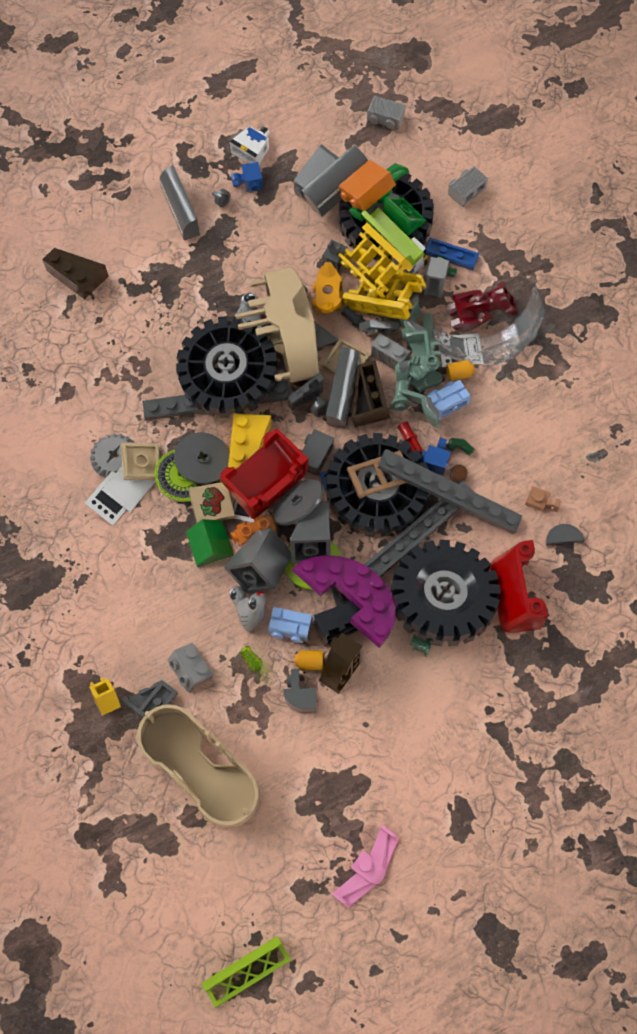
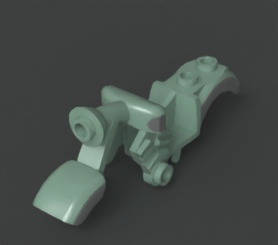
[390,295,443,429]

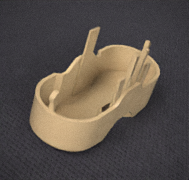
[235,267,319,383]
[137,705,259,828]

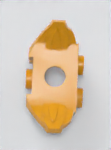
[312,262,343,315]

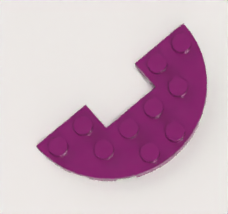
[292,555,396,648]

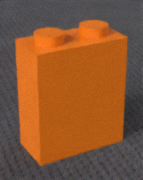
[338,159,396,211]

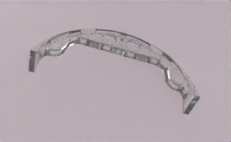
[432,286,545,367]

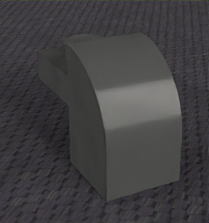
[283,669,316,713]

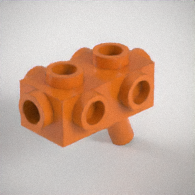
[230,515,277,547]

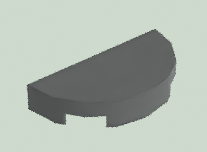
[546,524,585,546]

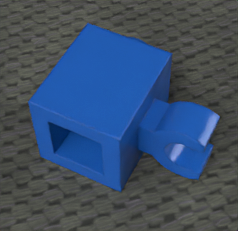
[231,162,263,192]
[421,437,451,475]

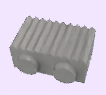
[367,96,406,130]
[448,166,488,207]
[371,333,411,370]

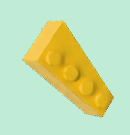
[228,414,272,469]

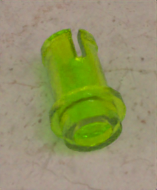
[239,645,263,672]

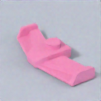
[331,825,399,908]

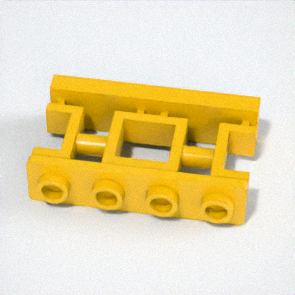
[338,223,414,299]
[342,266,426,320]

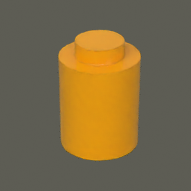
[446,360,475,382]
[295,650,323,671]

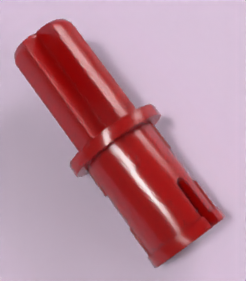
[397,421,423,455]

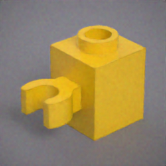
[89,678,121,716]

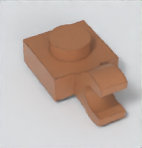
[525,486,562,512]

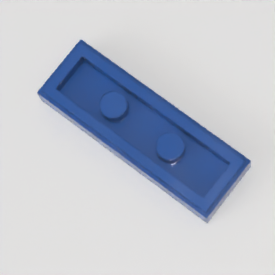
[425,237,479,271]

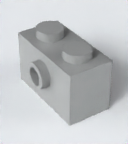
[423,257,449,298]

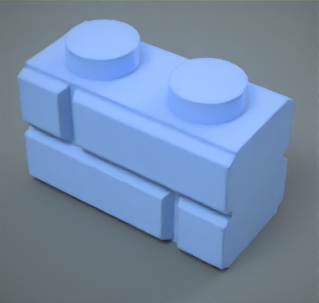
[427,380,471,420]
[268,607,313,643]

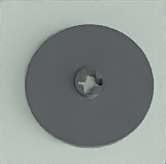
[174,432,230,485]
[273,479,323,525]

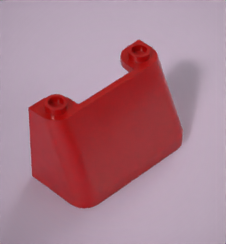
[220,428,309,519]
[490,540,548,633]

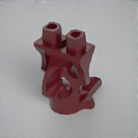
[446,281,519,332]

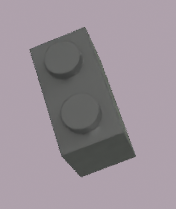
[300,429,334,476]

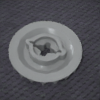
[90,433,135,478]

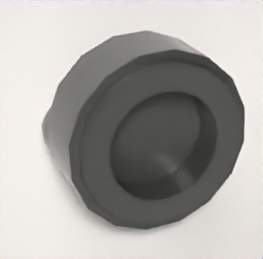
[212,189,231,207]
[311,396,329,416]

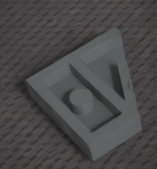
[122,680,179,717]

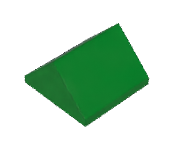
[383,197,427,236]
[186,519,234,567]

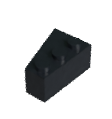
[313,601,361,647]

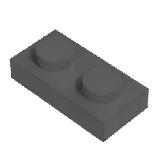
[359,320,400,336]

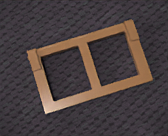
[347,451,407,499]

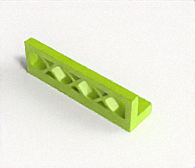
[361,208,425,265]
[201,936,291,1008]

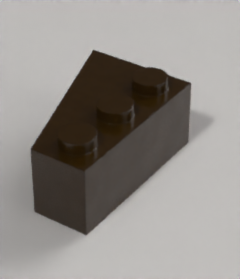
[42,248,109,300]
[352,360,391,428]
[319,633,363,694]

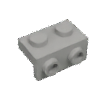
[167,643,213,692]

